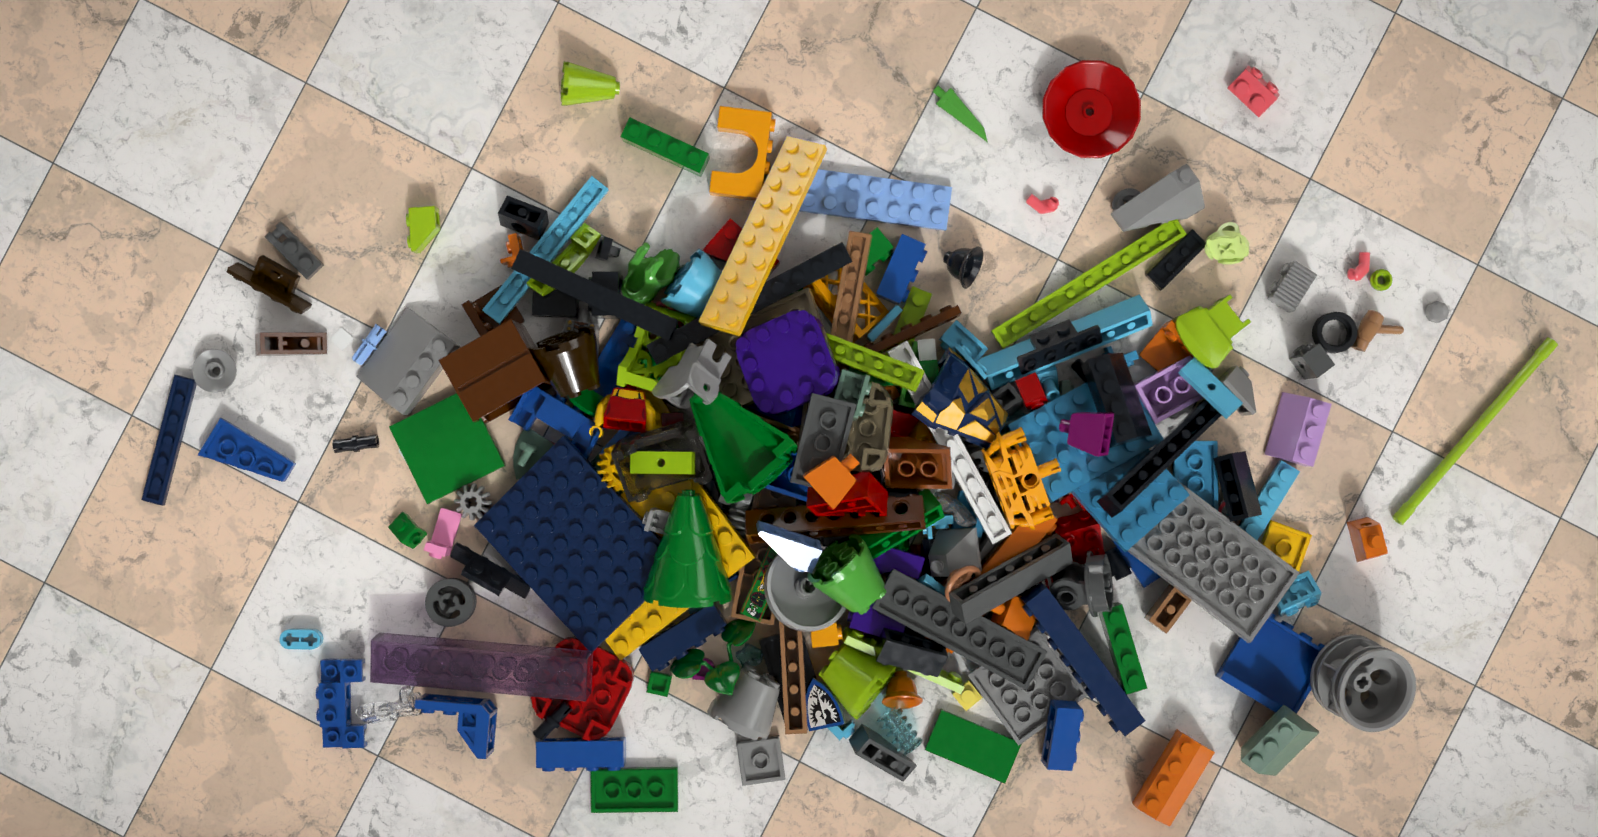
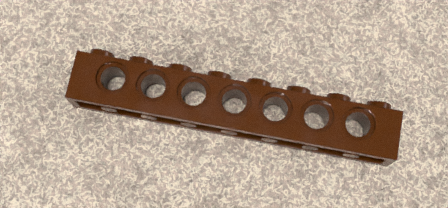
[745,494,926,544]

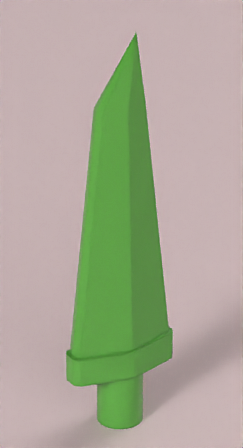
[932,85,988,142]

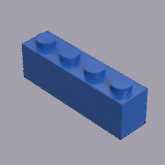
[536,737,626,772]

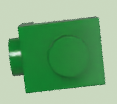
[388,511,427,549]

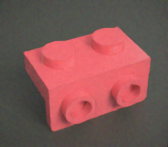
[1228,65,1280,117]

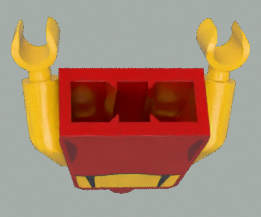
[589,384,658,444]

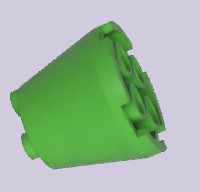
[808,534,886,615]

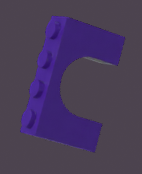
[847,547,925,637]

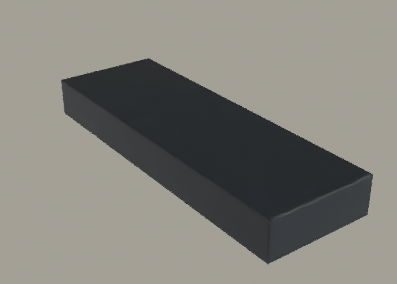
[1145,229,1205,291]

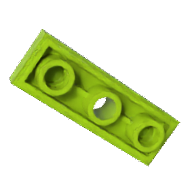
[630,451,695,474]

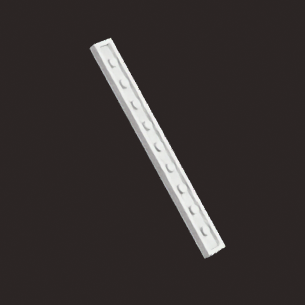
[887,341,1012,544]

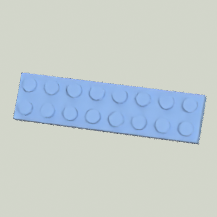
[799,169,952,231]

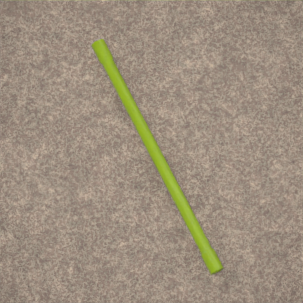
[1392,337,1558,525]

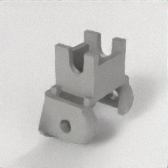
[652,339,731,409]

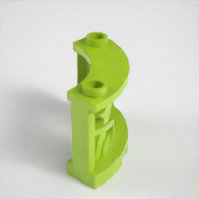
[616,302,696,391]

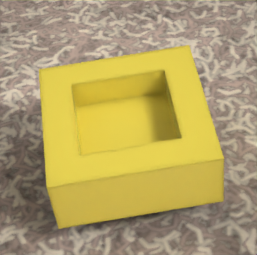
[952,680,983,711]

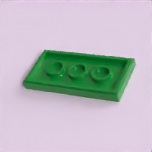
[924,709,1022,784]
[591,767,678,813]

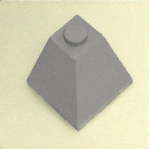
[1218,366,1256,416]
[928,528,982,577]

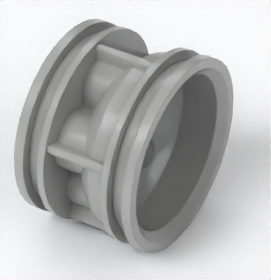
[1310,634,1416,732]

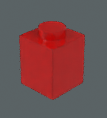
[1015,372,1048,410]

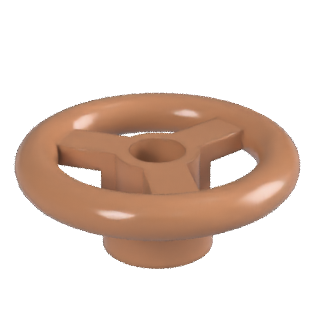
[945,565,982,602]

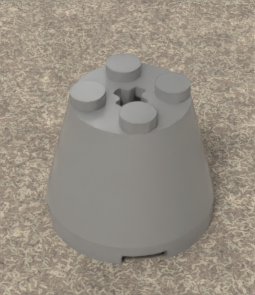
[707,664,780,741]

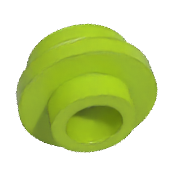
[1370,269,1393,291]

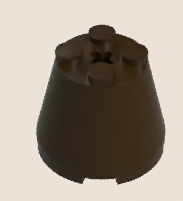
[530,326,600,399]

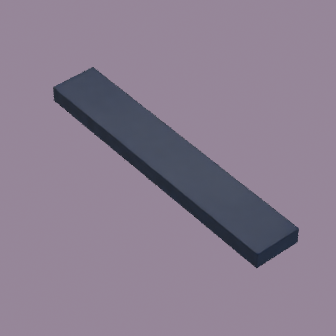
[141,375,197,506]

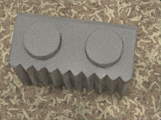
[1267,261,1317,313]

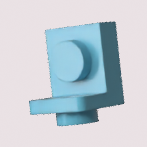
[922,513,953,539]
[828,719,855,741]

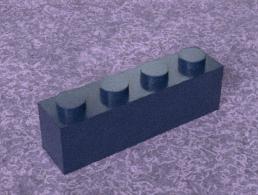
[638,602,727,671]

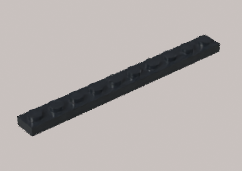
[646,242,853,365]

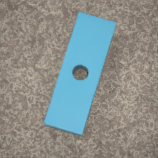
[1178,358,1243,419]

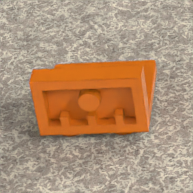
[1139,320,1193,371]

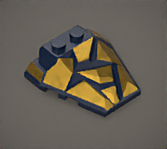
[911,348,1009,449]

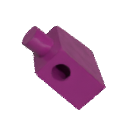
[1059,412,1115,457]

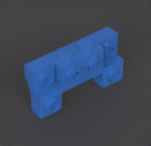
[508,387,605,459]
[316,658,368,749]

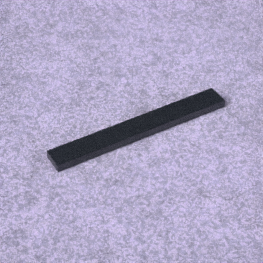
[511,249,679,341]

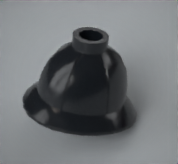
[943,246,984,289]

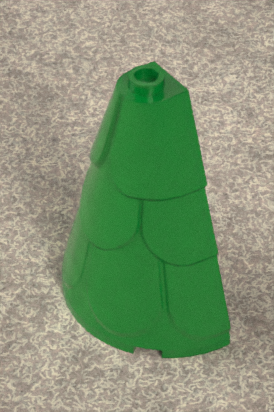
[689,385,798,503]
[643,489,732,608]

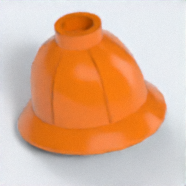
[882,671,923,709]

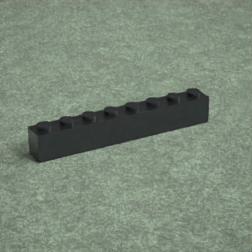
[1096,399,1222,518]

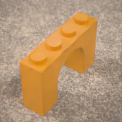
[709,106,776,201]

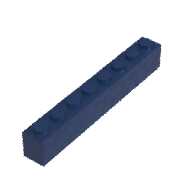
[1020,582,1146,736]

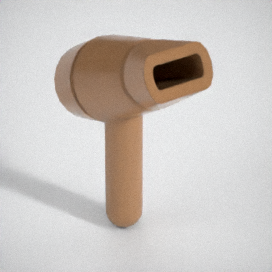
[1351,310,1404,352]

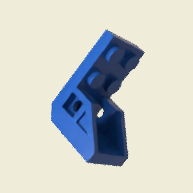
[415,693,498,759]

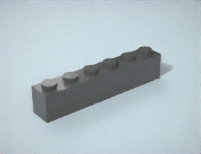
[949,533,1073,625]

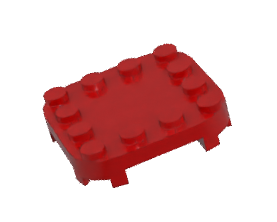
[530,637,634,741]

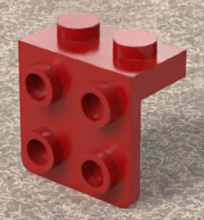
[1053,511,1105,564]

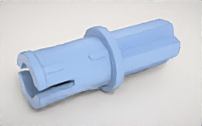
[352,324,387,365]

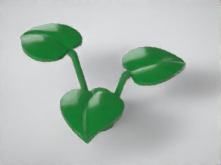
[670,619,756,695]

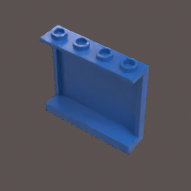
[1215,613,1325,714]

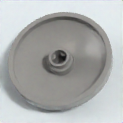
[764,545,846,632]

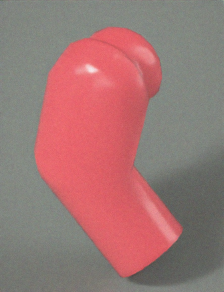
[1026,194,1059,214]
[1347,252,1370,281]

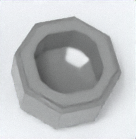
[1425,301,1449,323]

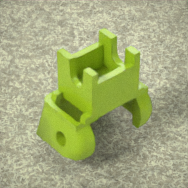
[1172,294,1251,370]

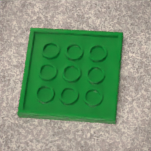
[389,393,506,504]

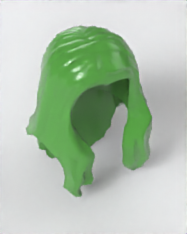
[621,242,680,305]

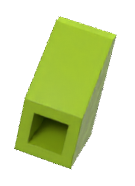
[406,206,440,254]

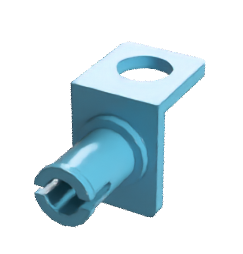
[1036,365,1060,401]

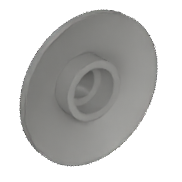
[192,349,237,393]

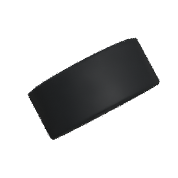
[1312,312,1358,353]

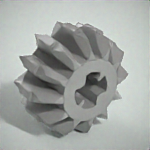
[454,483,492,520]
[727,504,751,539]

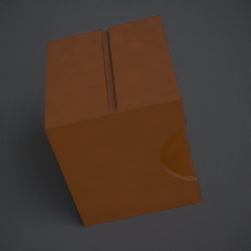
[438,319,552,423]

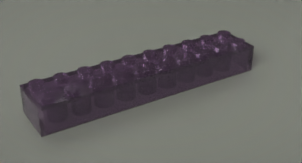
[370,633,593,701]

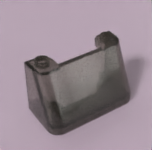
[611,418,714,502]

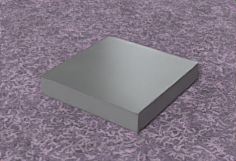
[736,736,785,786]

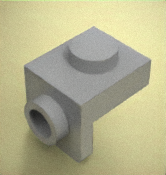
[642,507,670,534]

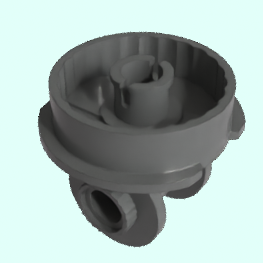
[1049,551,1113,617]

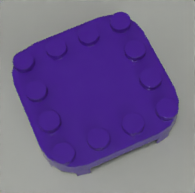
[736,310,840,415]

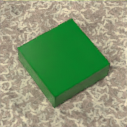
[646,670,673,697]

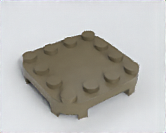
[797,382,893,473]

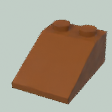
[884,437,953,489]

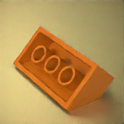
[1132,729,1215,826]

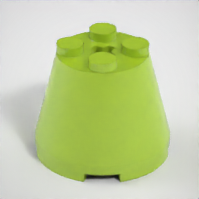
[818,643,896,720]

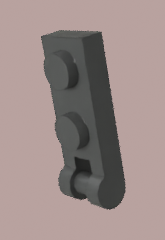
[265,221,324,280]

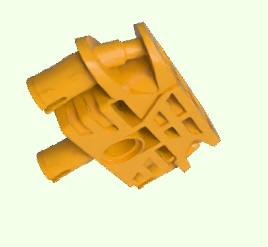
[981,427,1061,530]

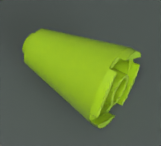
[561,61,620,106]

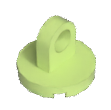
[1205,222,1249,265]

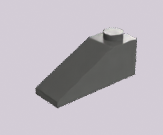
[849,724,917,782]

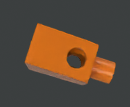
[802,453,860,509]
[1347,517,1388,562]
[991,596,1035,640]

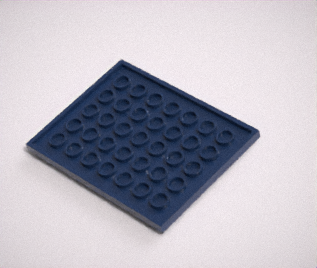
[474,436,661,653]

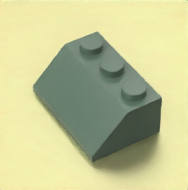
[1241,705,1319,776]

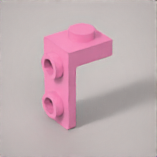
[424,508,462,559]

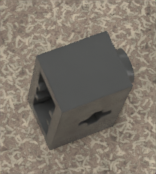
[1290,343,1335,380]

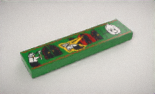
[740,545,778,622]

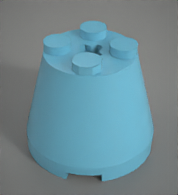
[661,248,722,318]

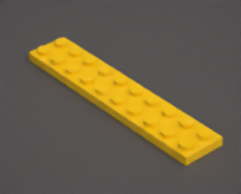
[699,136,827,336]

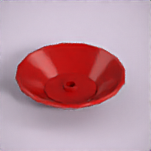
[1042,60,1141,158]

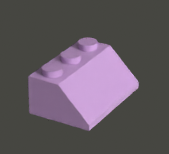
[1264,392,1332,467]

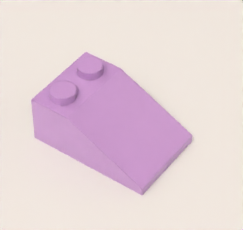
[1134,355,1204,424]

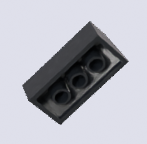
[1081,353,1152,448]

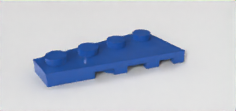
[593,319,638,397]
[198,418,296,482]

